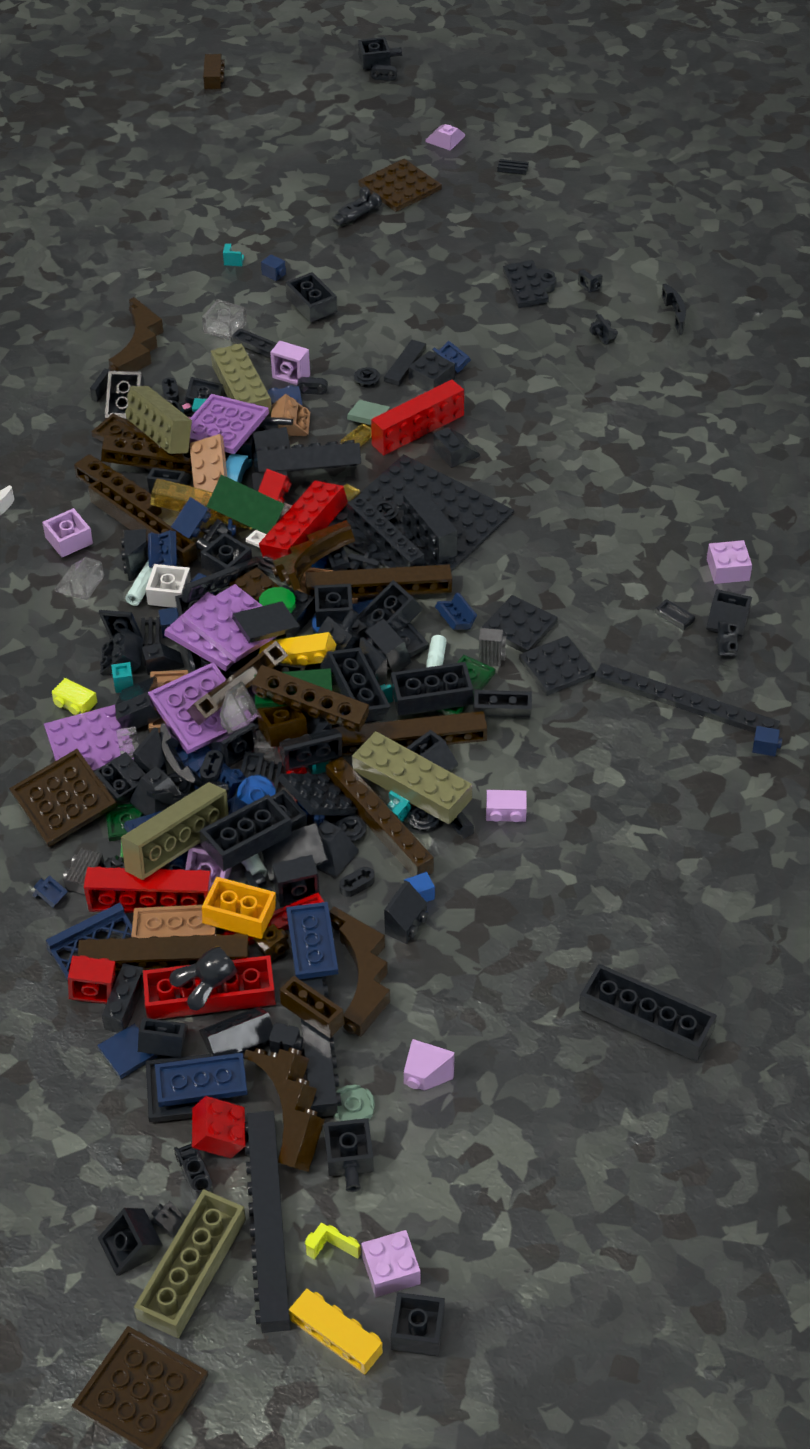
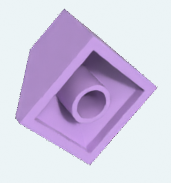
[426,124,465,150]
[404,1039,454,1091]

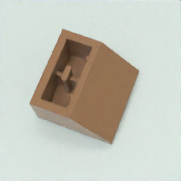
[271,394,310,436]

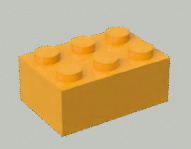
[202,877,276,939]

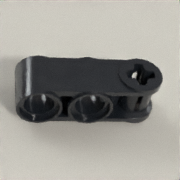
[173,1141,214,1201]

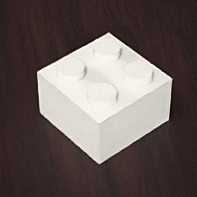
[146,564,191,608]

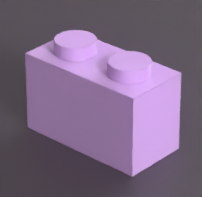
[486,790,526,822]

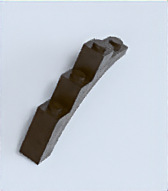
[272,520,355,591]
[243,1048,325,1172]

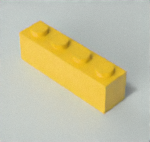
[259,632,336,666]
[289,1288,383,1375]

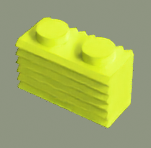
[52,678,98,715]

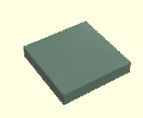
[347,400,390,425]

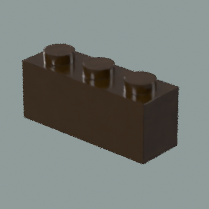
[203,54,225,89]
[279,976,344,1038]

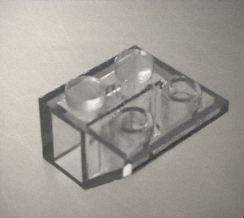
[55,557,104,601]

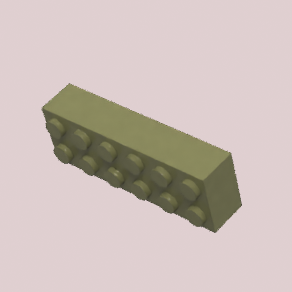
[211,343,272,415]
[125,386,192,454]
[352,731,472,824]
[121,782,229,880]
[134,1189,246,1339]

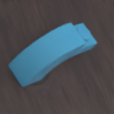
[226,454,253,483]

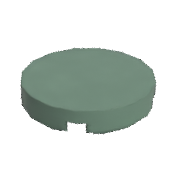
[334,1084,375,1121]

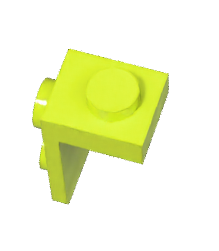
[305,1223,361,1260]

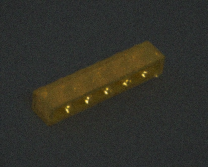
[150,478,253,530]

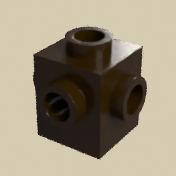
[254,924,290,962]

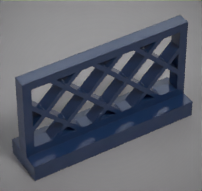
[46,903,132,981]

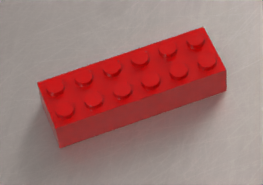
[371,380,464,456]
[259,481,348,560]
[83,867,212,913]
[143,955,276,1019]

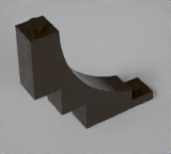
[108,297,164,372]
[329,906,390,1037]

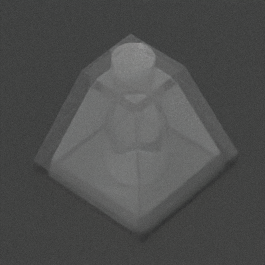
[219,681,257,734]

